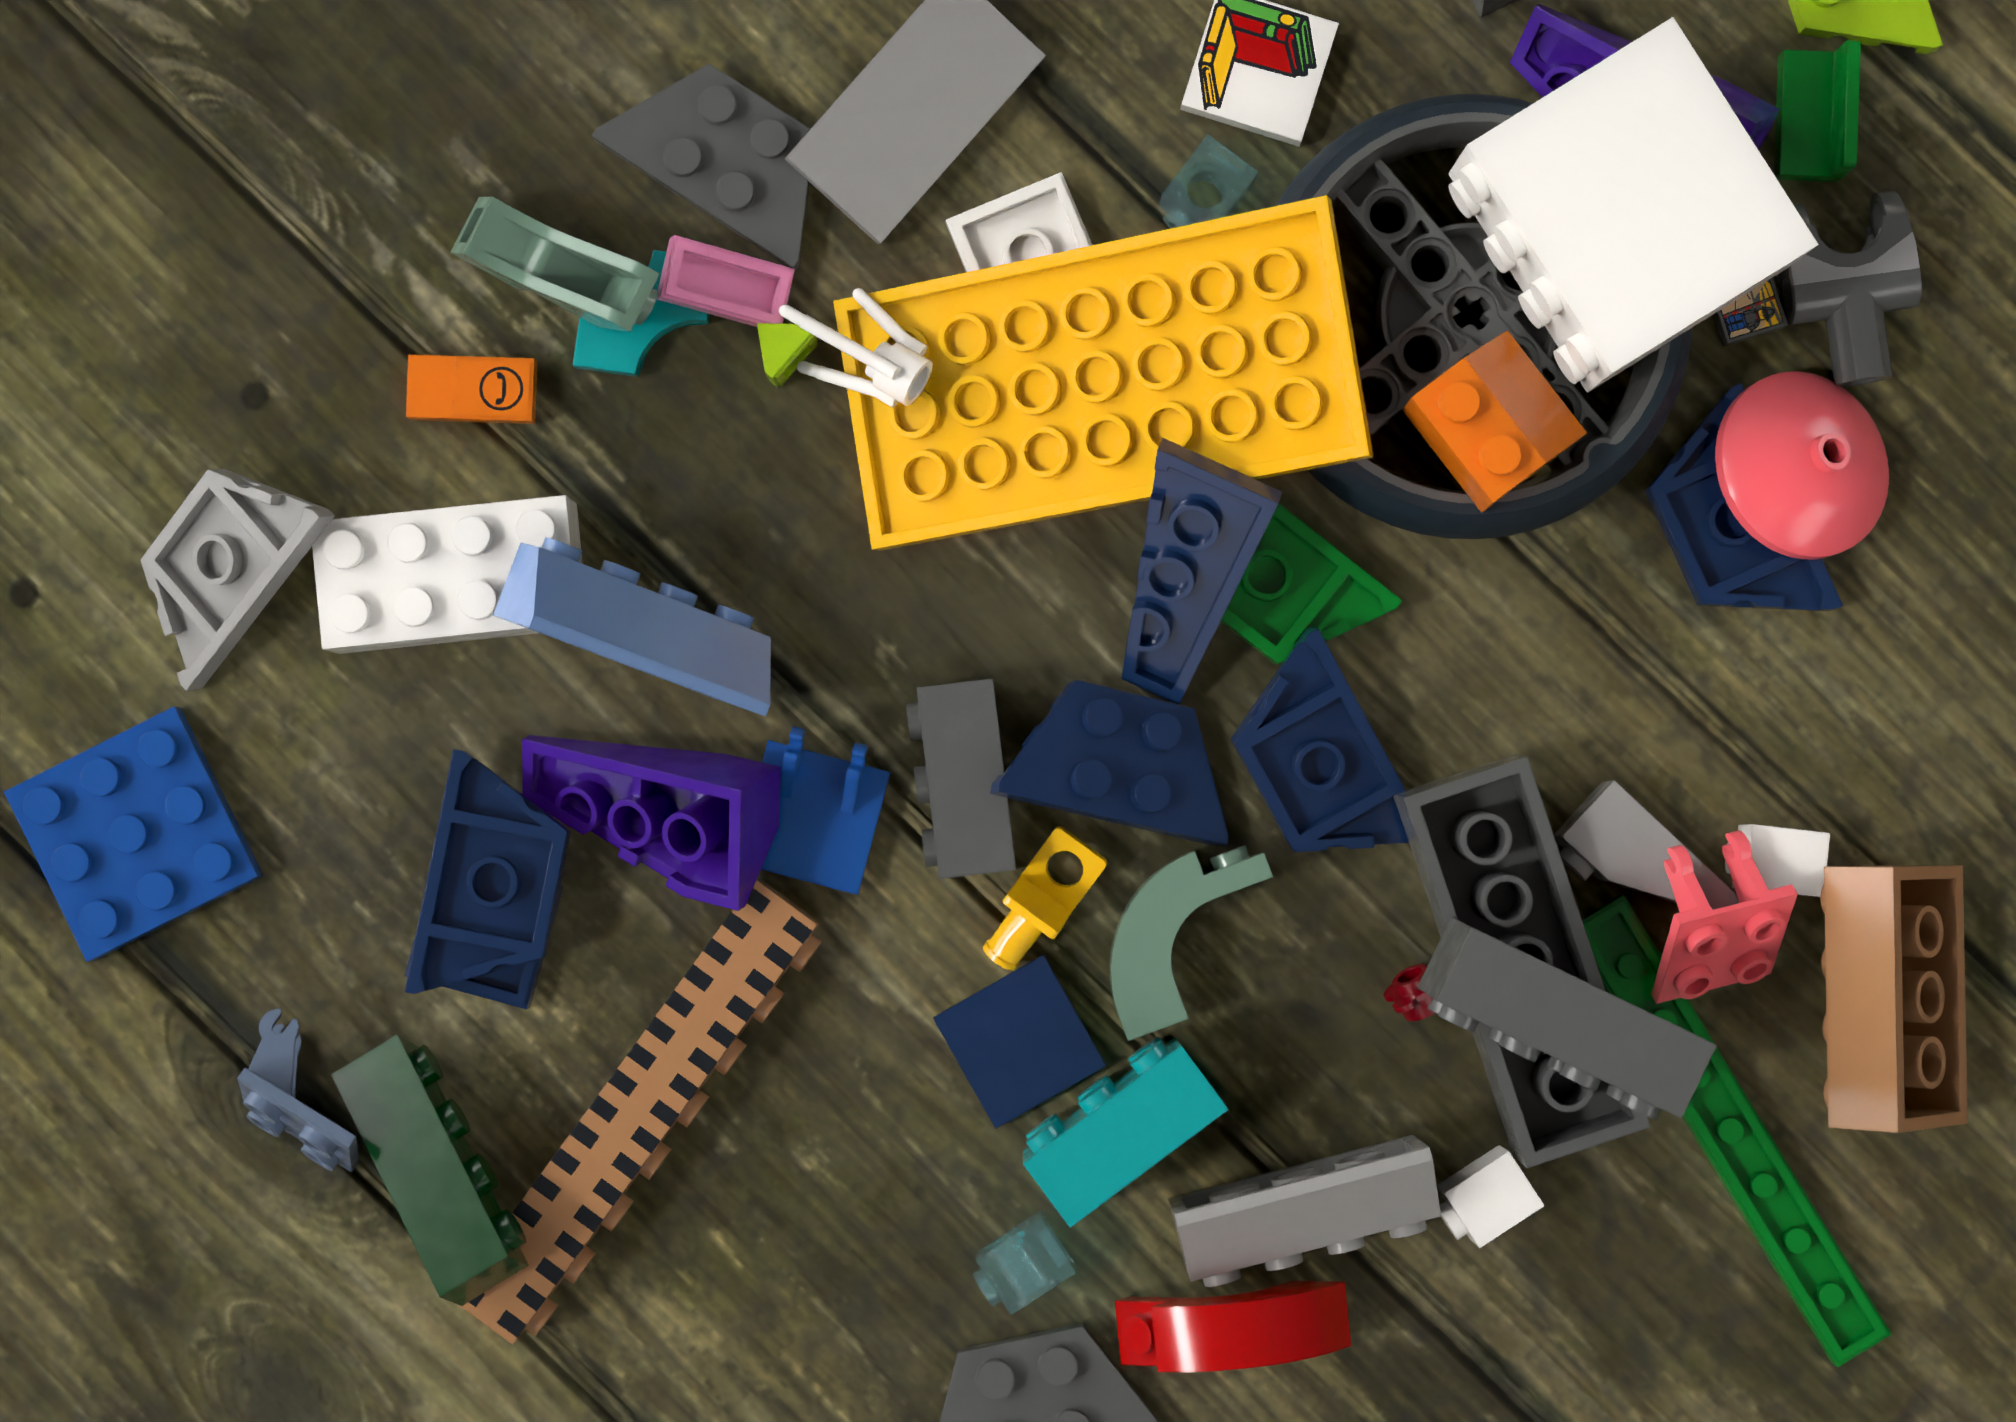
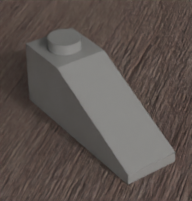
[1553,780,1739,910]

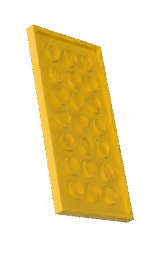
[833,195,1373,551]

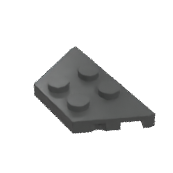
[592,64,810,272]
[939,1323,1161,1422]

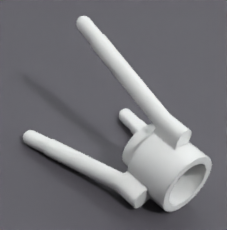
[779,288,933,408]

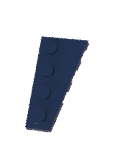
[1121,437,1283,705]

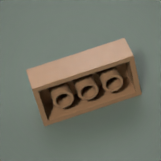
[1820,865,1968,1133]

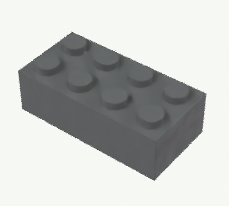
[1417,917,1717,1121]

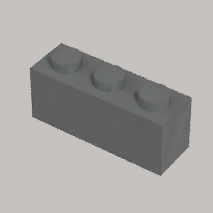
[906,678,1016,879]

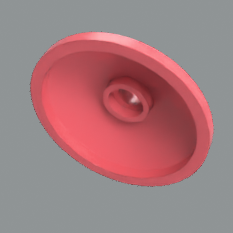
[1715,371,1889,560]

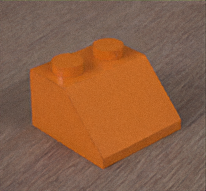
[1403,330,1587,513]

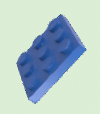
[4,706,264,962]

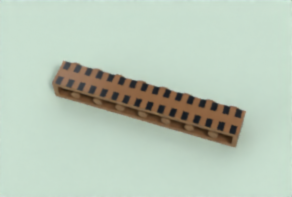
[459,878,822,1345]

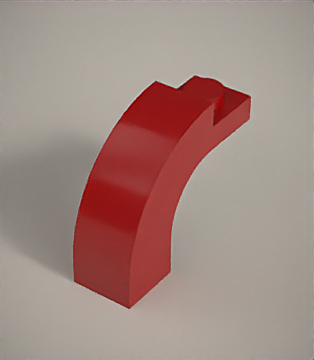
[1115,1281,1351,1372]

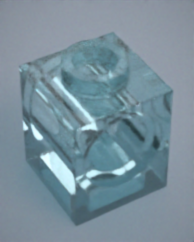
[1159,134,1258,228]
[973,1210,1076,1315]

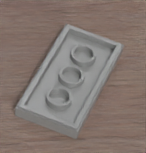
[784,0,1046,244]

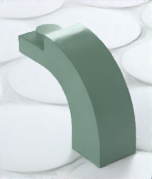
[1109,845,1273,1041]

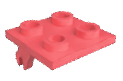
[1651,830,1798,1004]

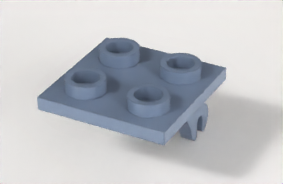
[237,1008,359,1172]

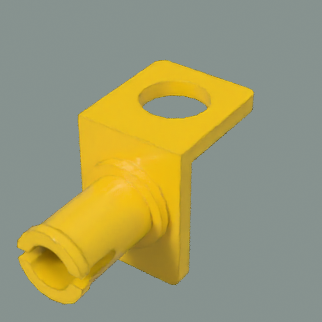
[983,826,1107,971]

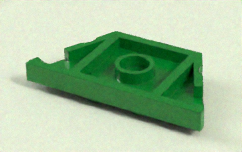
[1220,504,1403,665]

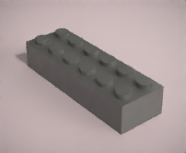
[1394,754,1650,1168]

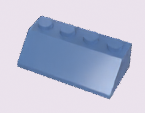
[493,537,771,717]

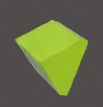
[757,323,818,388]

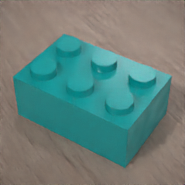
[1023,1036,1229,1228]

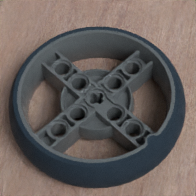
[1275,94,1692,539]

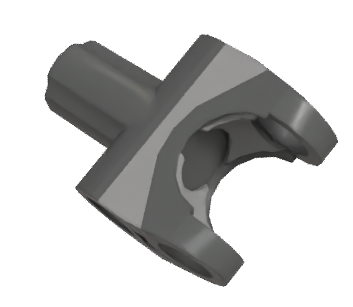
[1776,190,1922,387]

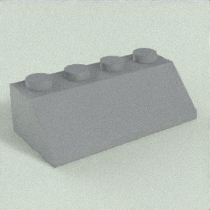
[1168,1135,1441,1287]

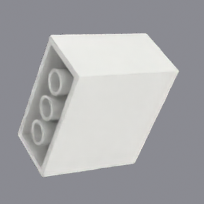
[1448,17,1819,393]

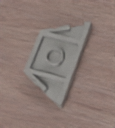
[140,469,335,691]

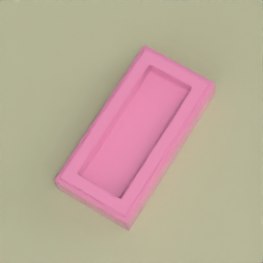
[657,235,795,327]

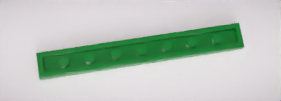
[1581,895,1892,1368]

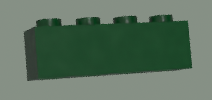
[331,1034,529,1306]

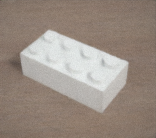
[312,495,583,654]

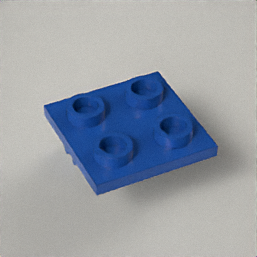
[761,726,891,895]

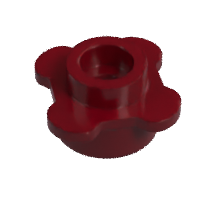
[1383,964,1435,1021]

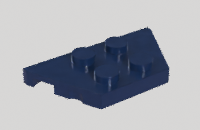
[1645,383,1843,611]
[1230,626,1409,852]
[990,680,1229,847]
[404,749,571,994]

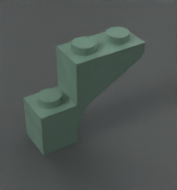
[450,197,660,332]

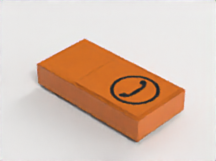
[406,354,538,424]

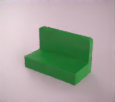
[1774,40,1861,182]

